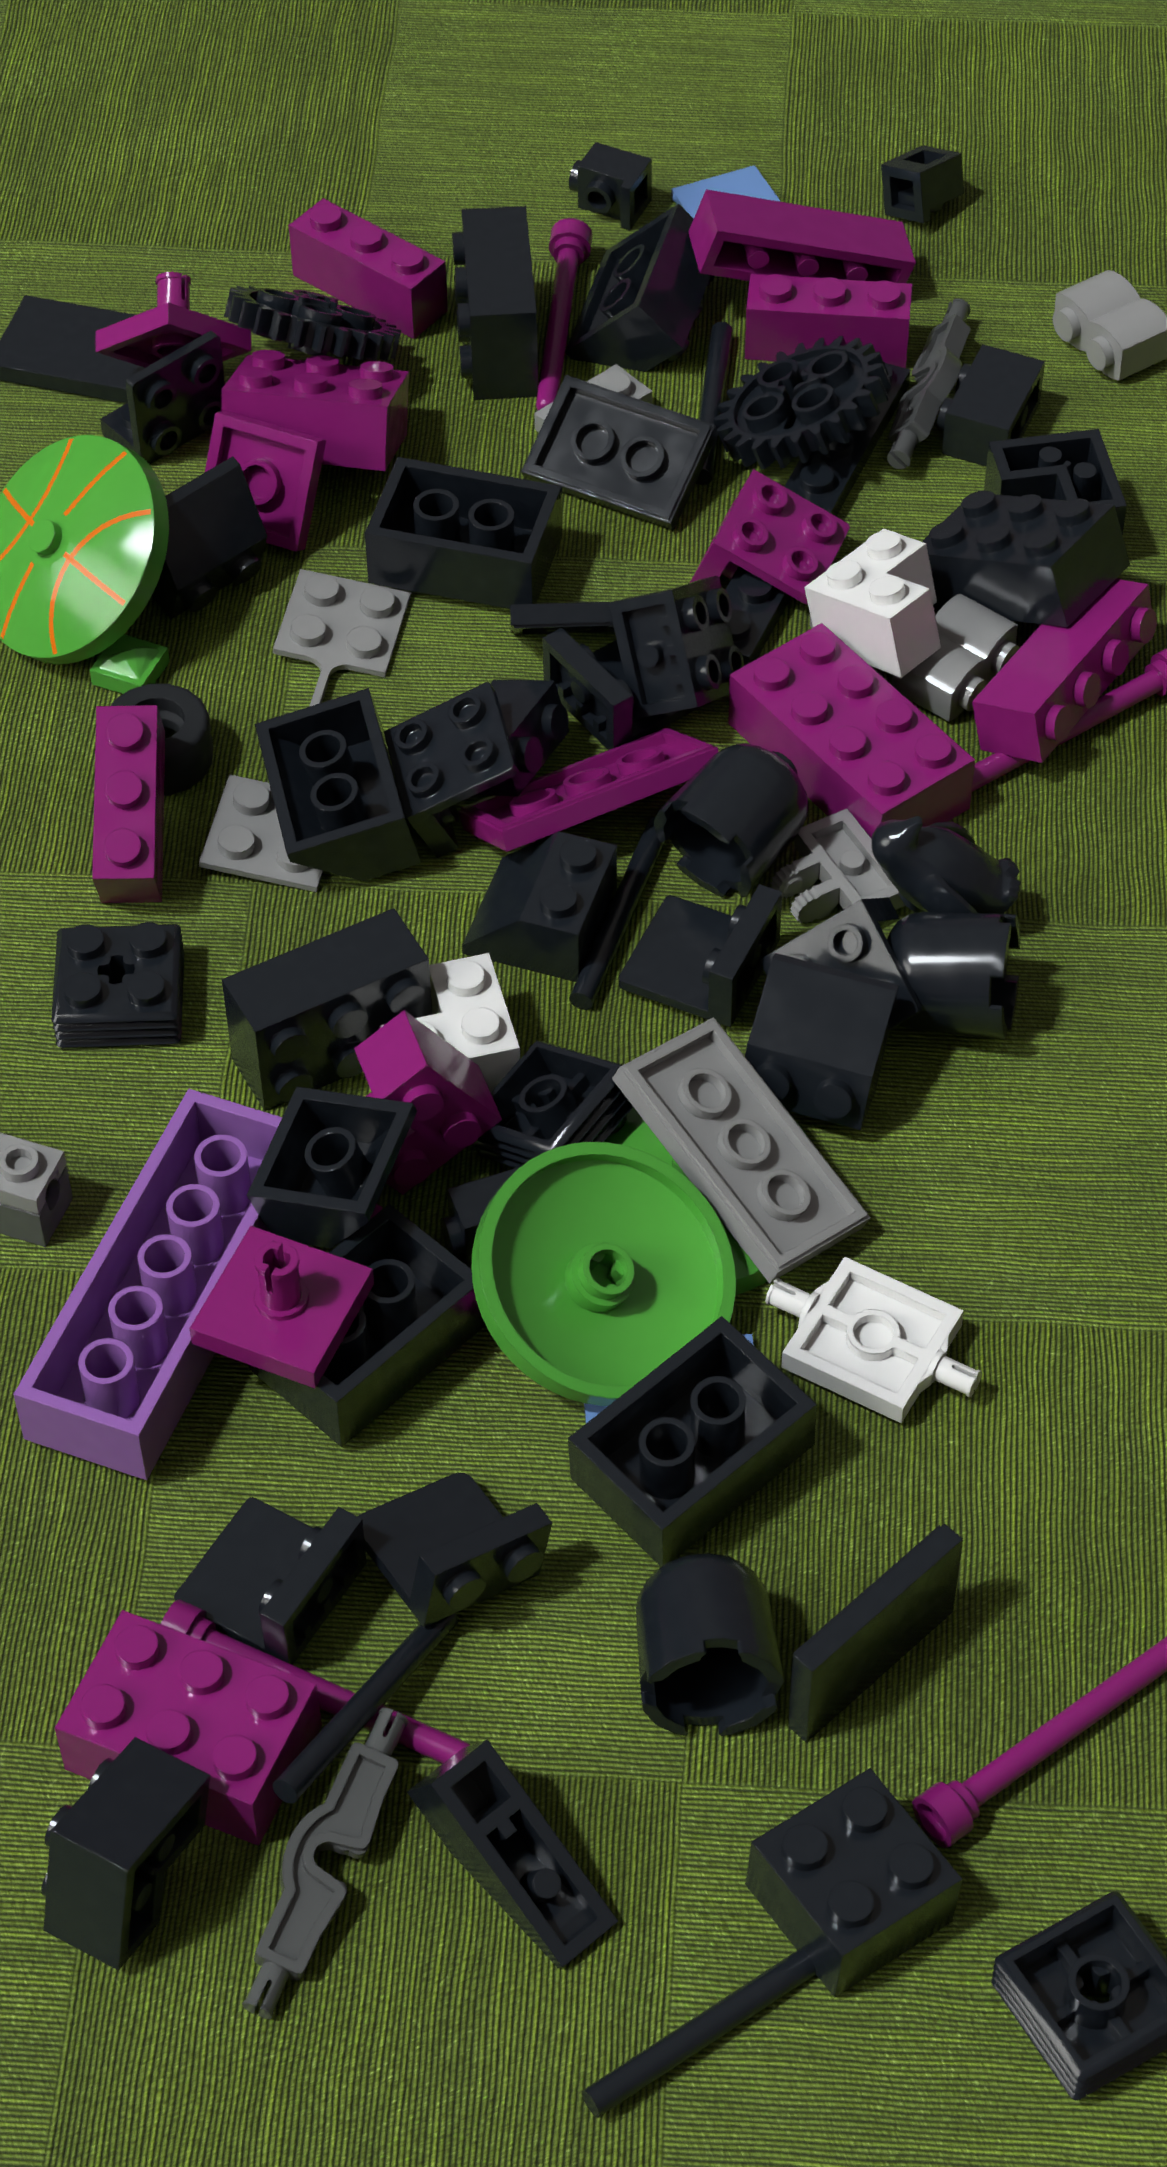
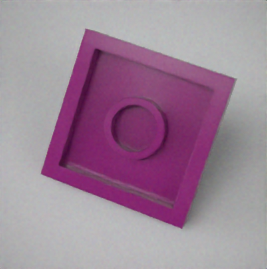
[96,272,252,368]
[205,410,326,552]
[189,1226,374,1388]

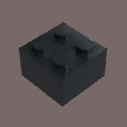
[745,1768,962,1998]

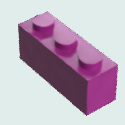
[289,198,448,339]
[745,274,912,368]
[92,705,165,903]

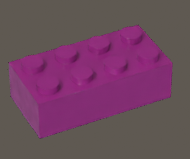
[728,623,975,839]

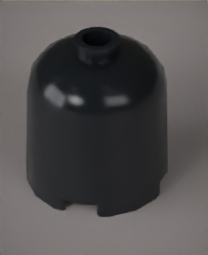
[654,743,808,898]
[887,912,1021,1040]
[636,1553,784,1736]

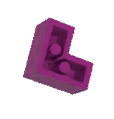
[354,1010,502,1195]

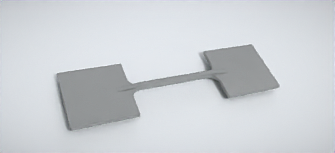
[199,569,411,892]

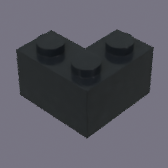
[984,429,1127,536]
[41,1737,210,1971]

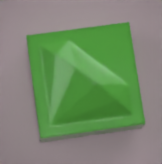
[90,634,170,694]

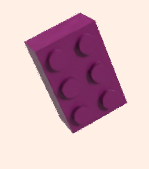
[222,350,409,471]
[55,1610,322,1846]

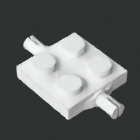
[765,1257,982,1423]

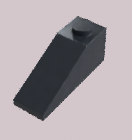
[407,1739,618,1968]

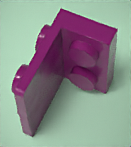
[690,469,850,605]

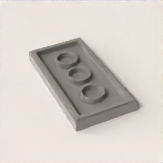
[612,1017,871,1283]

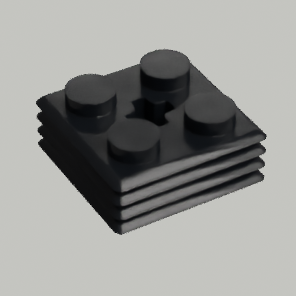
[51,922,185,1048]
[473,1041,633,1168]
[991,1891,1167,2100]

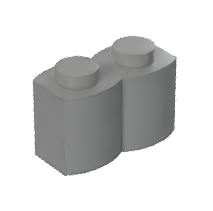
[1053,270,1167,380]
[892,594,1020,722]

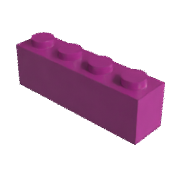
[688,189,916,283]
[972,579,1157,763]

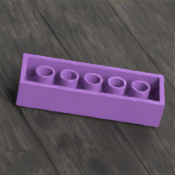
[13,1088,282,1480]

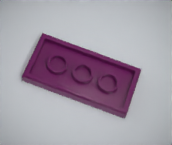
[458,728,719,852]

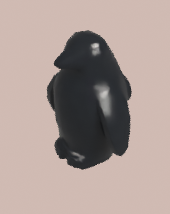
[871,816,1021,914]

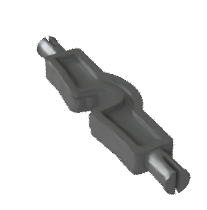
[887,299,971,469]
[242,1708,408,2019]

